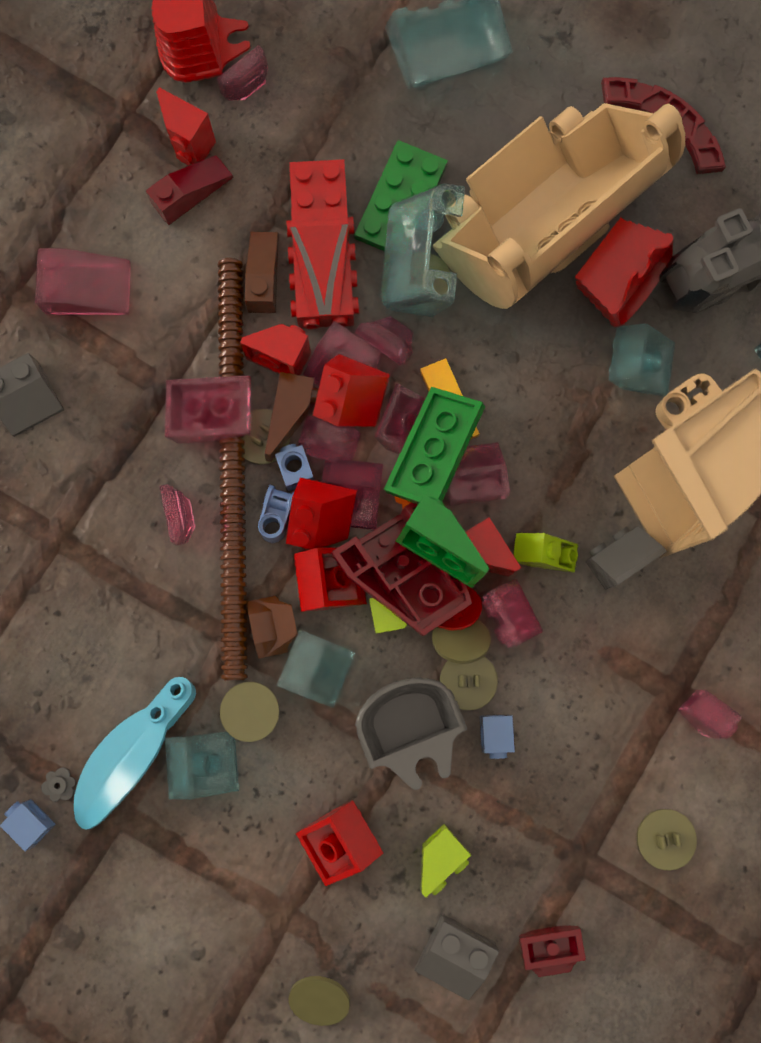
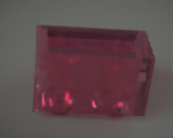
[448,442,510,506]
[482,579,544,648]

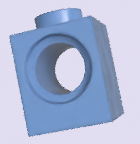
[275,444,315,491]
[480,715,515,759]
[0,799,56,851]

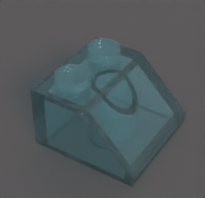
[609,323,675,396]
[277,630,355,707]
[165,731,239,800]

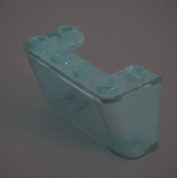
[385,0,513,89]
[381,184,465,317]

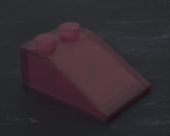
[35,248,131,315]
[165,376,251,444]

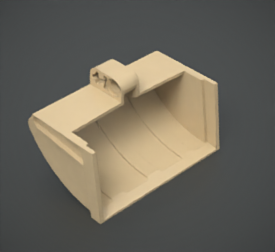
[614,369,761,558]

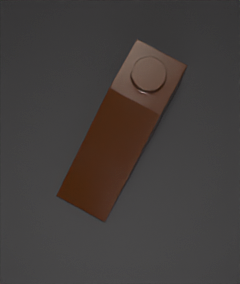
[245,232,279,313]
[265,372,319,462]

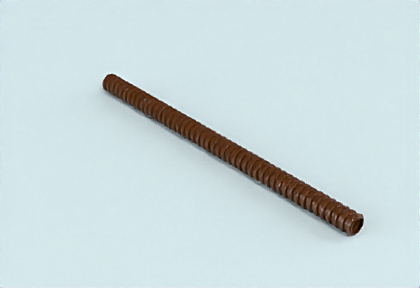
[218,258,248,681]

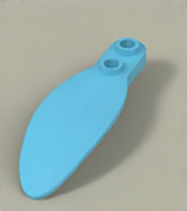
[74,677,196,829]

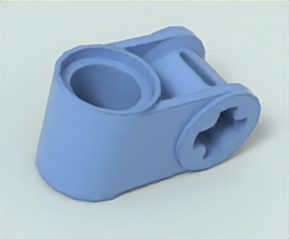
[258,485,294,543]

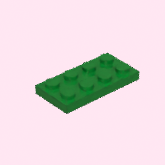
[354,140,448,260]
[384,387,485,504]

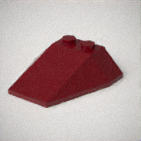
[331,502,472,636]

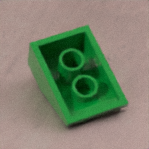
[396,494,489,588]

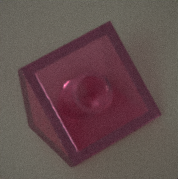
[375,384,426,454]

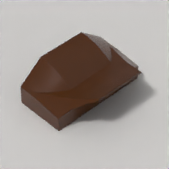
[247,596,298,659]

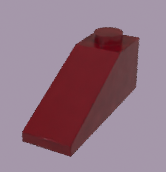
[145,155,233,226]

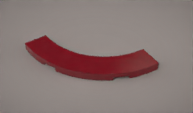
[601,77,726,174]

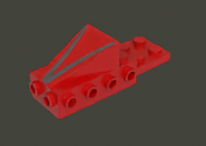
[286,159,359,330]

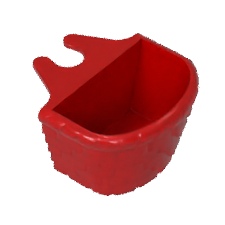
[152,0,251,83]
[575,217,673,328]

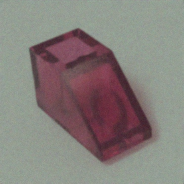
[677,690,743,739]

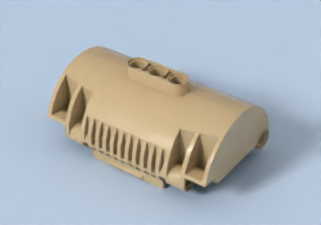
[432,103,685,309]

